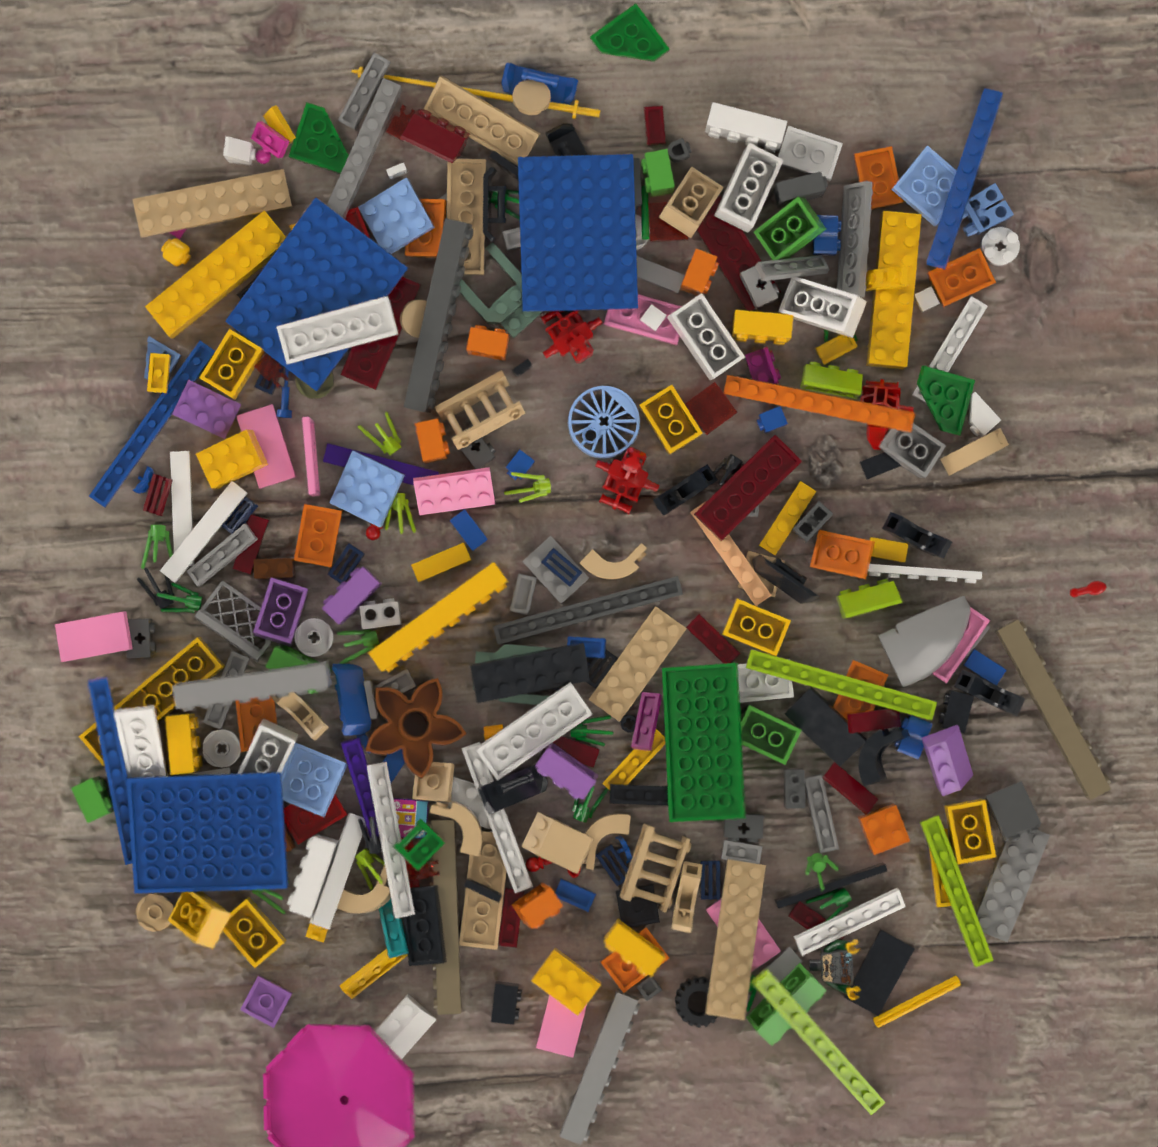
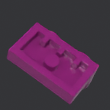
[744,347,781,384]

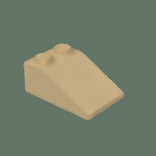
[659,166,724,238]
[521,812,594,874]

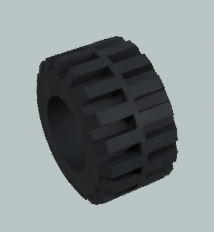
[675,976,720,1028]

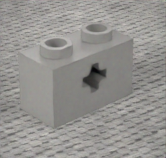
[740,266,779,310]

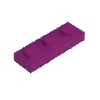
[631,692,662,751]

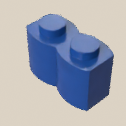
[813,215,842,256]
[894,715,933,759]

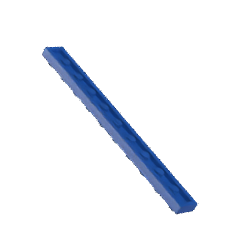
[926,88,1003,269]
[89,340,215,508]
[88,676,132,865]

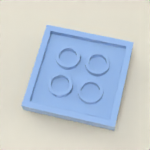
[891,145,957,227]
[358,177,435,254]
[330,451,405,527]
[281,742,347,817]

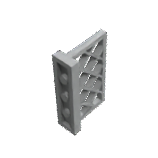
[194,580,273,663]

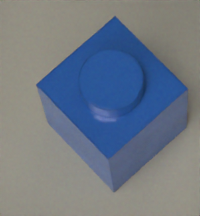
[756,406,788,434]
[506,450,535,480]

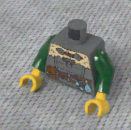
[809,939,860,1000]

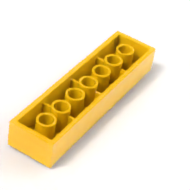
[145,210,286,339]
[866,211,922,369]
[368,562,509,672]
[79,637,225,766]

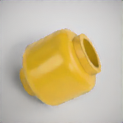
[161,238,191,267]

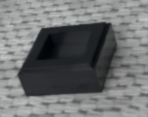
[512,359,532,377]

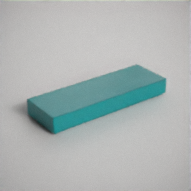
[379,899,409,958]

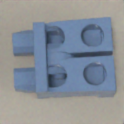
[962,183,1014,237]

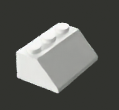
[375,994,437,1059]

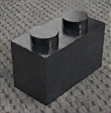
[938,690,974,734]
[491,981,522,1025]

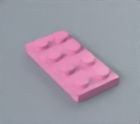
[413,467,495,515]
[706,899,781,972]

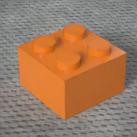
[680,248,719,296]
[466,325,510,361]
[415,418,450,464]
[858,803,910,855]
[511,882,563,929]

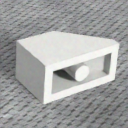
[223,136,256,165]
[968,392,1001,437]

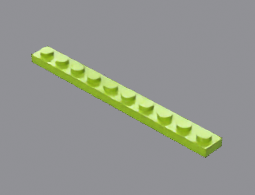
[746,650,937,721]
[752,969,886,1116]

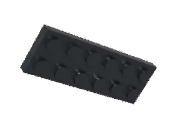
[470,642,590,703]

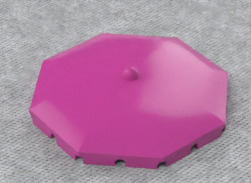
[263,1024,415,1147]

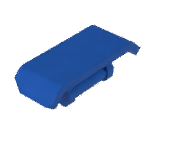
[501,63,578,105]
[332,664,371,736]

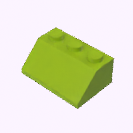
[800,362,863,399]
[836,578,902,618]

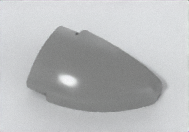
[878,596,971,688]

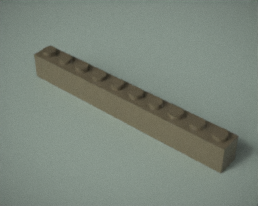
[995,620,1111,800]
[428,819,462,1015]

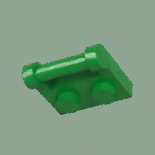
[393,819,445,871]

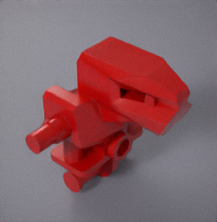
[540,310,603,364]
[860,379,914,450]
[595,447,660,514]

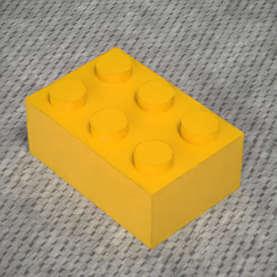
[731,310,793,345]
[199,329,264,400]
[639,385,703,455]
[196,429,268,489]
[722,599,791,656]
[165,713,203,775]
[944,799,996,864]
[168,891,231,949]
[222,896,287,968]
[604,919,665,976]
[531,947,601,1016]

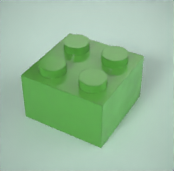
[641,149,675,198]
[71,776,114,823]

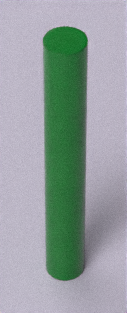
[641,186,650,240]

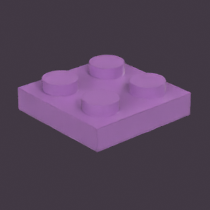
[240,975,292,1028]

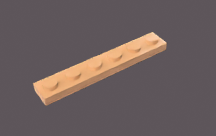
[690,501,772,606]

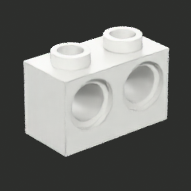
[359,598,402,629]

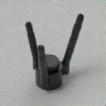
[713,454,743,485]
[137,568,175,609]
[358,817,383,854]

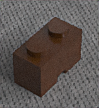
[254,558,295,579]

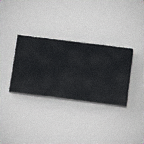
[784,687,867,766]
[403,885,447,966]
[844,929,915,1016]

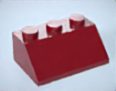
[400,109,470,164]

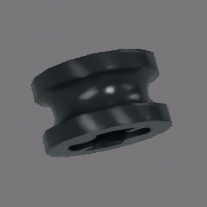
[621,715,636,732]

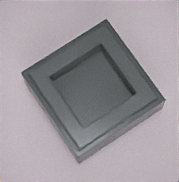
[635,975,662,1001]

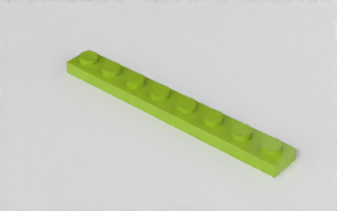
[920,815,993,967]

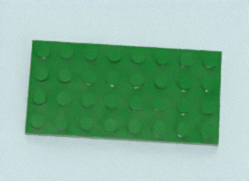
[662,663,746,822]

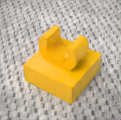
[305,923,328,943]

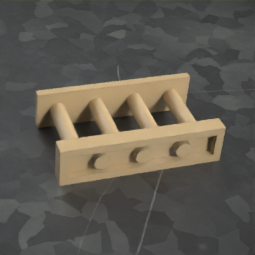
[435,370,525,450]
[620,823,691,913]

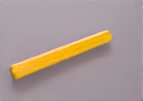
[873,976,961,1028]

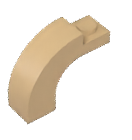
[940,428,1009,476]
[579,543,647,580]
[271,692,329,741]
[430,801,483,857]
[583,813,631,870]
[672,861,702,933]
[337,865,391,914]

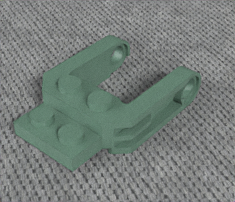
[459,242,542,338]
[473,644,551,705]

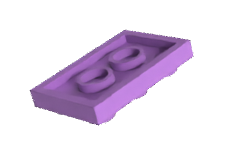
[172,380,241,439]

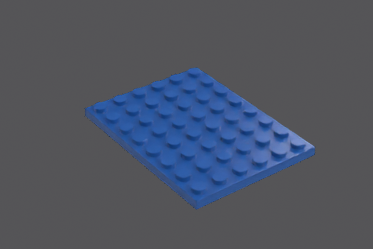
[518,154,638,312]
[225,197,408,391]
[127,772,288,894]

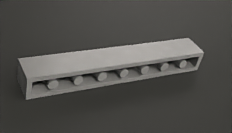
[327,78,402,219]
[172,661,332,711]
[560,990,640,1145]

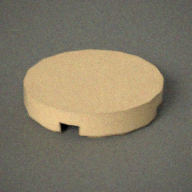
[513,79,551,115]
[400,299,427,338]
[136,893,174,932]

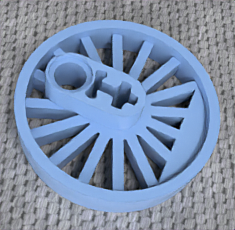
[568,386,640,459]

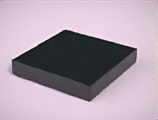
[615,884,660,928]

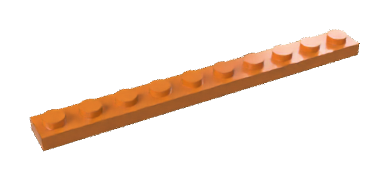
[724,375,915,432]

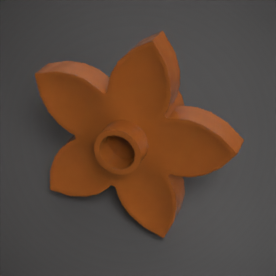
[365,678,467,779]

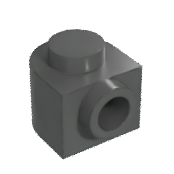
[668,138,692,163]

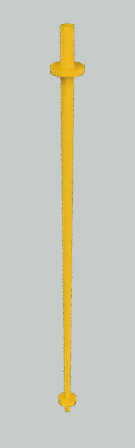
[351,67,601,120]

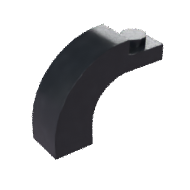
[653,464,718,516]
[882,512,952,559]
[954,669,1026,716]
[858,727,910,786]

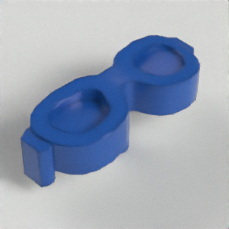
[133,466,155,494]
[615,835,632,864]

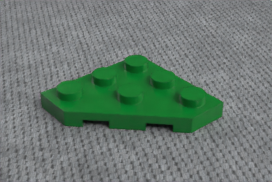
[590,3,670,62]
[289,102,349,174]
[917,366,975,436]

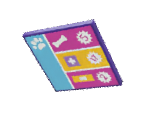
[393,798,429,839]

